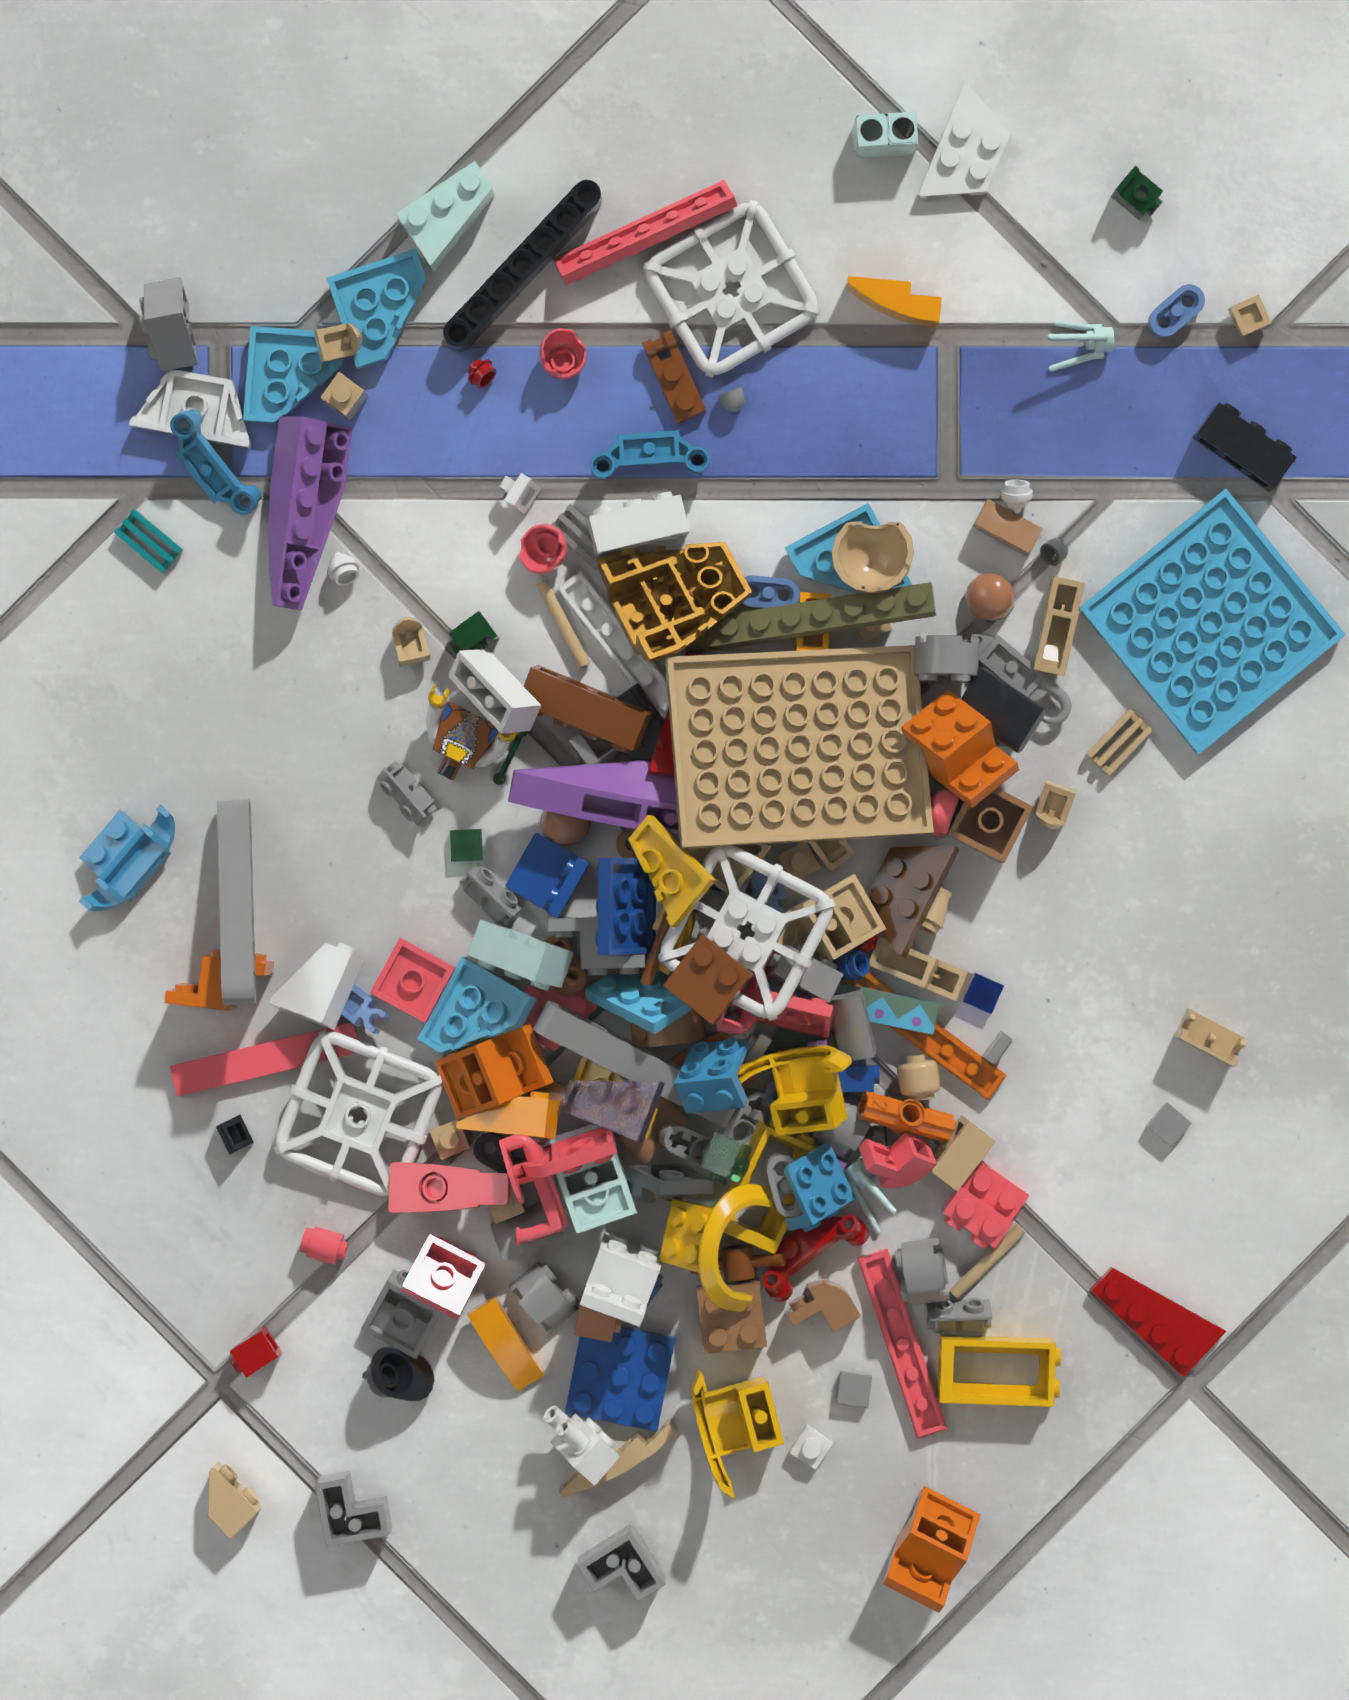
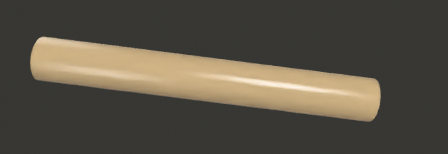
[536,579,590,669]
[949,1224,1025,1299]

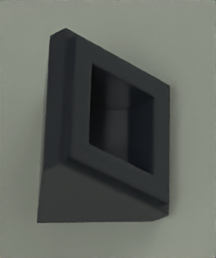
[216,1114,254,1155]

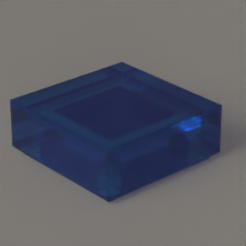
[962,972,1004,1014]

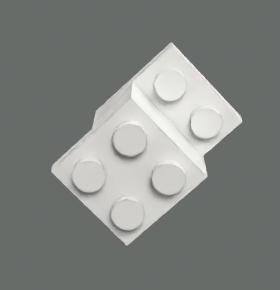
[579,1232,662,1327]

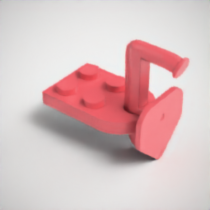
[716,950,833,1039]
[499,1124,617,1246]

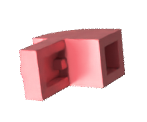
[859,1132,937,1188]

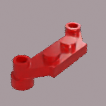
[762,1214,869,1302]

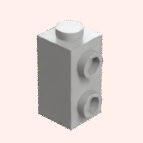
[767,943,843,1003]

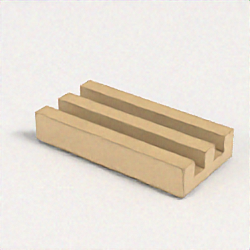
[1085,709,1153,776]

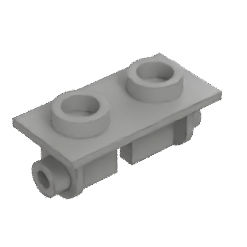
[377,761,437,826]
[459,863,523,926]
[926,1298,992,1333]

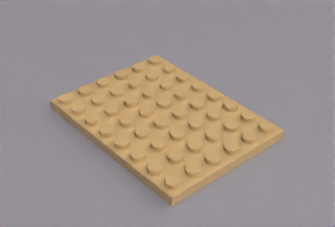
[665,645,934,849]

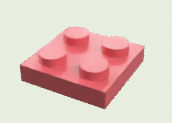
[370,937,456,1023]

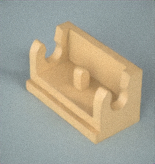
[1174,1008,1247,1067]
[931,1115,996,1191]

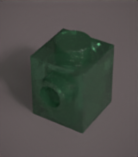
[701,1132,753,1185]

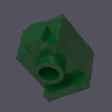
[1111,165,1163,221]
[448,611,500,655]

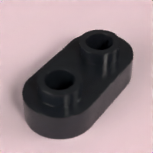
[473,1133,526,1173]

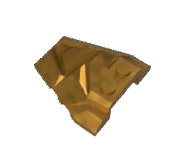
[597,542,752,664]

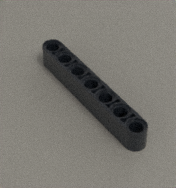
[443,179,602,352]

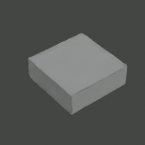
[982,1031,1013,1065]
[1146,1102,1192,1147]
[836,1371,872,1408]

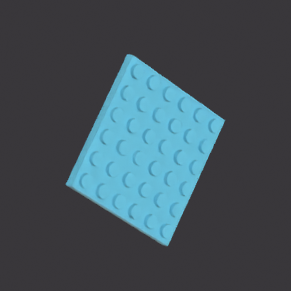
[1079,489,1346,755]

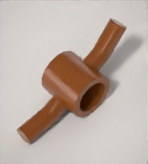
[690,1244,786,1281]

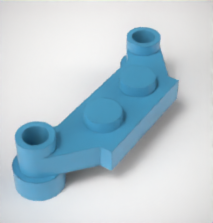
[170,409,262,515]
[590,430,710,479]

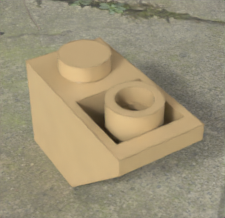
[208,1461,262,1539]

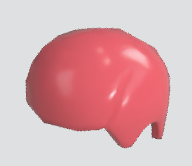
[539,328,586,380]
[519,523,567,574]
[930,790,960,838]

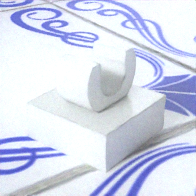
[499,473,541,515]

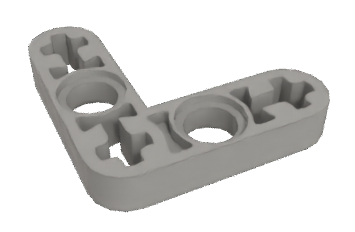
[658,1088,769,1176]

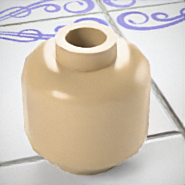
[897,1054,941,1101]

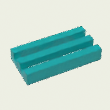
[114,508,183,574]

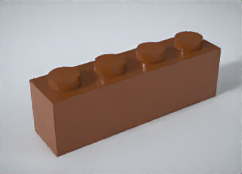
[524,665,653,753]

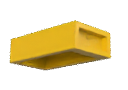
[724,1120,817,1254]
[937,1334,1061,1407]

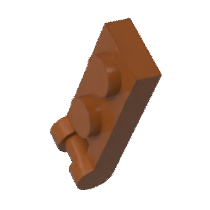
[642,330,706,424]

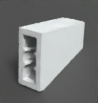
[269,942,364,1030]

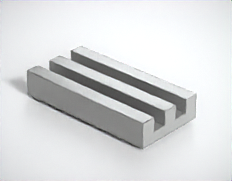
[551,504,609,570]

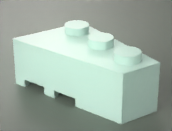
[396,161,495,273]
[468,919,574,991]

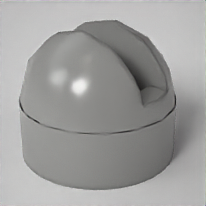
[718,387,745,412]

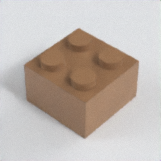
[945,788,1033,863]
[696,1278,767,1354]

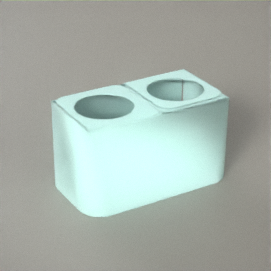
[852,112,918,158]

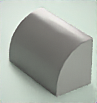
[828,989,877,1061]
[491,1201,563,1262]

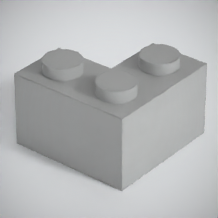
[139,277,198,372]
[315,1471,392,1547]
[577,1523,665,1602]

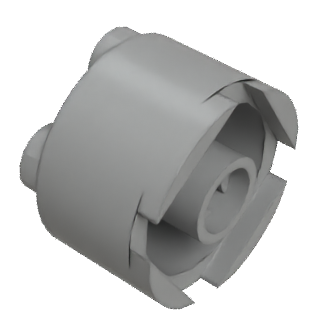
[915,635,979,684]
[895,1237,950,1306]

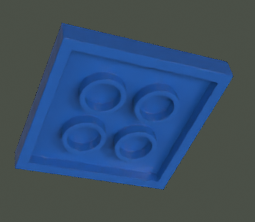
[595,858,656,956]
[565,1326,676,1432]

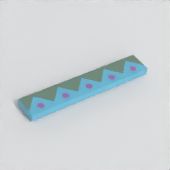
[768,977,940,1035]

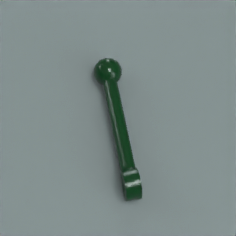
[493,731,529,785]

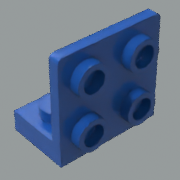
[505,833,590,918]

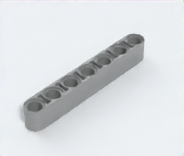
[217,800,256,1006]
[533,1000,736,1127]

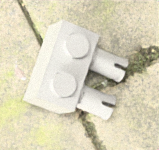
[543,1406,621,1485]

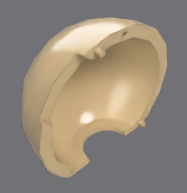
[832,522,914,594]

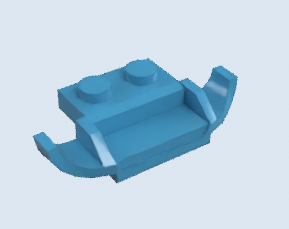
[79,804,175,911]

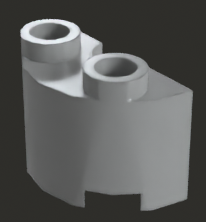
[812,1092,871,1163]
[510,1262,579,1333]

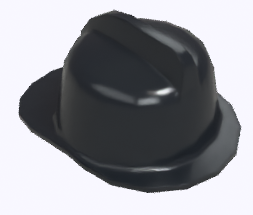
[362,1347,434,1401]

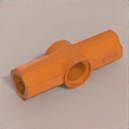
[857,1091,956,1143]

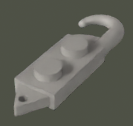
[971,634,1072,725]

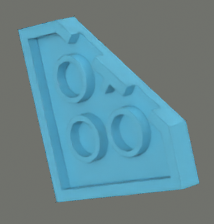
[327,249,427,370]
[243,326,344,424]
[785,503,912,594]
[417,956,537,1055]
[585,972,692,1034]

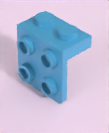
[674,1038,750,1114]
[784,1143,856,1232]

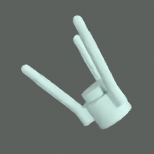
[1047,320,1115,372]
[844,1156,906,1235]

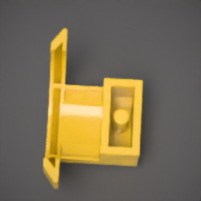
[737,1046,852,1136]
[659,1184,773,1312]
[690,1370,784,1498]

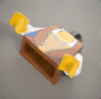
[426,685,519,781]

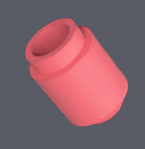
[300,1226,349,1265]

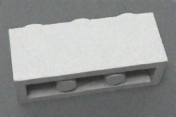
[587,492,690,557]
[448,649,541,734]

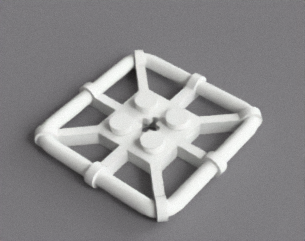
[643,200,821,378]
[658,846,836,1021]
[273,1030,443,1197]

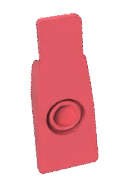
[388,1162,511,1213]

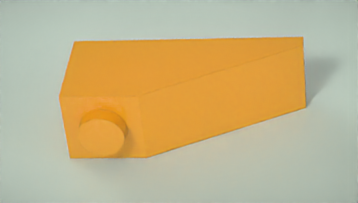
[456,1091,560,1139]

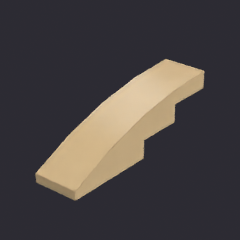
[559,1419,678,1498]

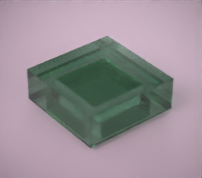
[450,829,483,862]

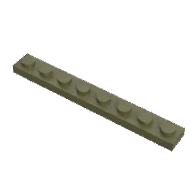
[685,582,936,653]

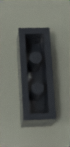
[1192,402,1297,492]

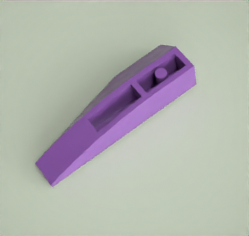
[268,416,353,610]
[508,760,679,836]

